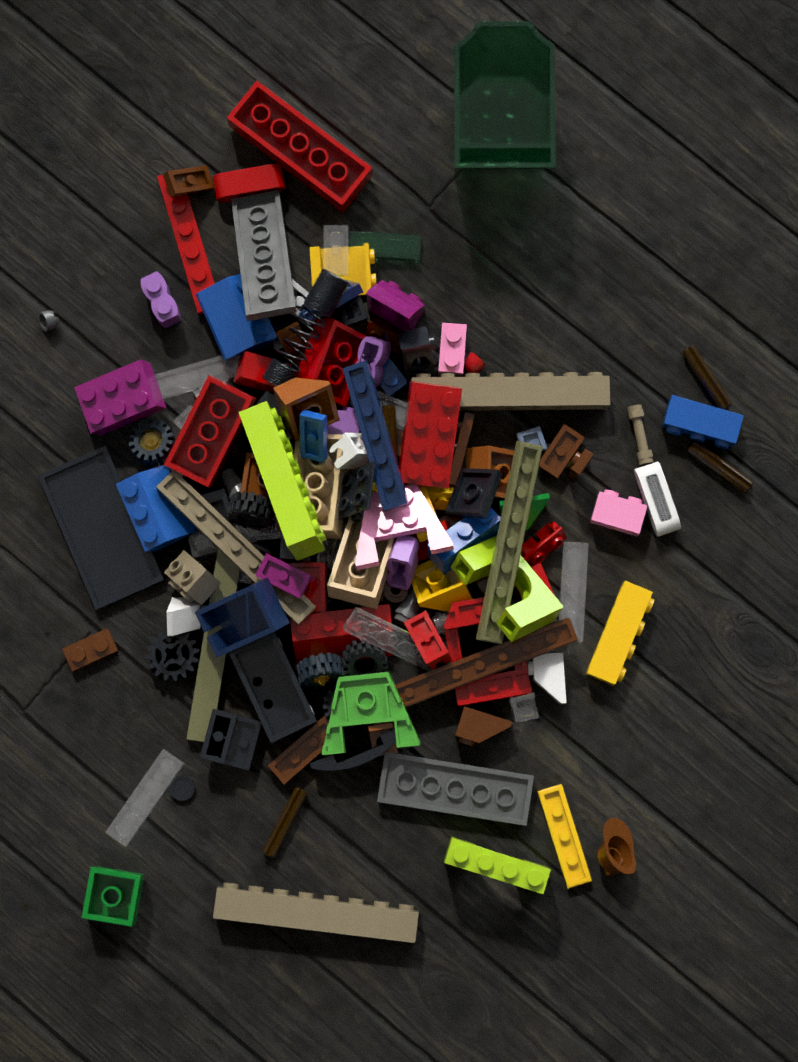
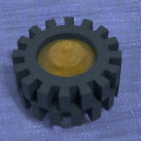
[129,419,176,467]
[296,653,344,690]

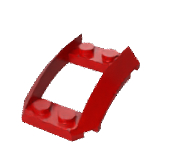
[444,597,532,706]

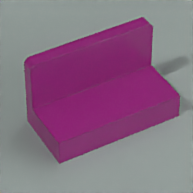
[255,553,315,599]

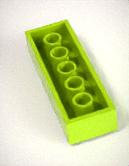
[239,401,327,561]

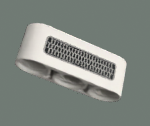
[634,462,681,537]

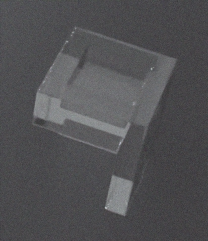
[509,693,539,724]

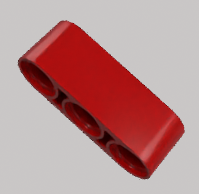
[212,164,286,202]

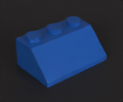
[196,274,277,361]
[116,465,198,552]

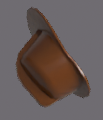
[597,818,636,876]

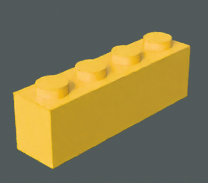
[586,581,654,686]

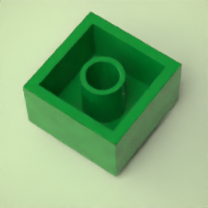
[82,866,145,927]

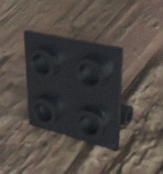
[339,461,376,522]

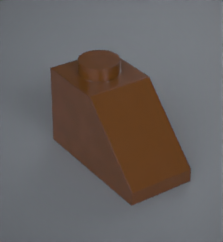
[455,706,512,746]

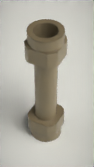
[627,405,654,465]

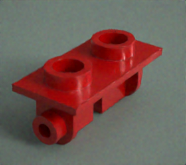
[521,521,567,567]

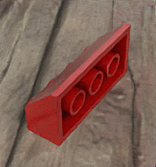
[290,604,396,665]

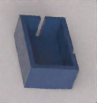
[195,577,289,658]

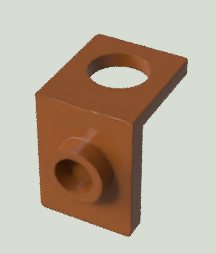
[368,722,398,756]

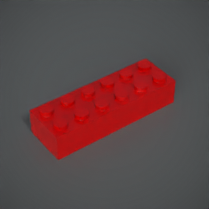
[227,81,373,213]

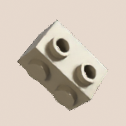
[164,551,221,606]

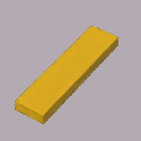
[537,784,592,888]

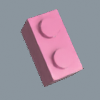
[438,323,467,377]
[590,490,648,537]

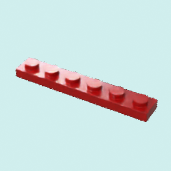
[157,175,215,315]

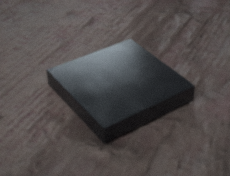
[445,468,503,519]

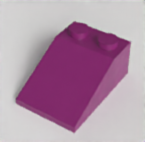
[366,280,425,331]

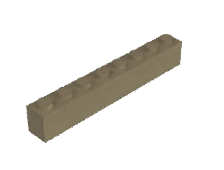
[411,372,610,411]
[213,883,419,943]

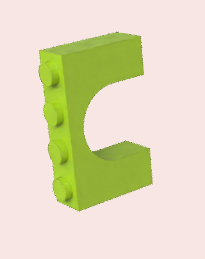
[451,536,563,642]
[444,837,551,894]

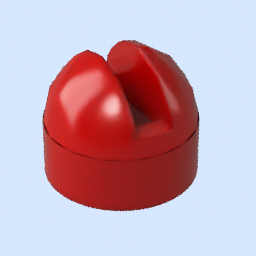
[464,352,486,373]

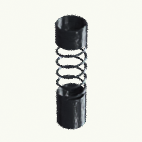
[262,268,350,386]

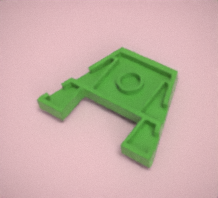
[322,672,421,755]

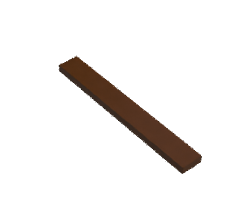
[395,617,579,708]

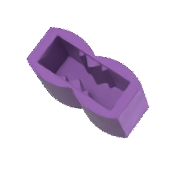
[141,271,181,328]
[356,337,391,388]
[387,535,419,590]

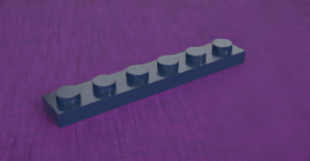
[343,360,409,512]

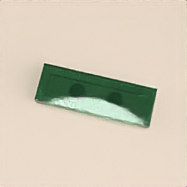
[347,231,421,262]

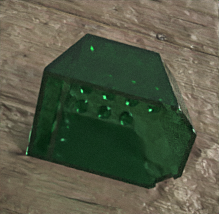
[453,21,556,169]

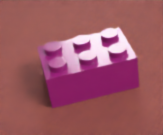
[74,360,166,435]

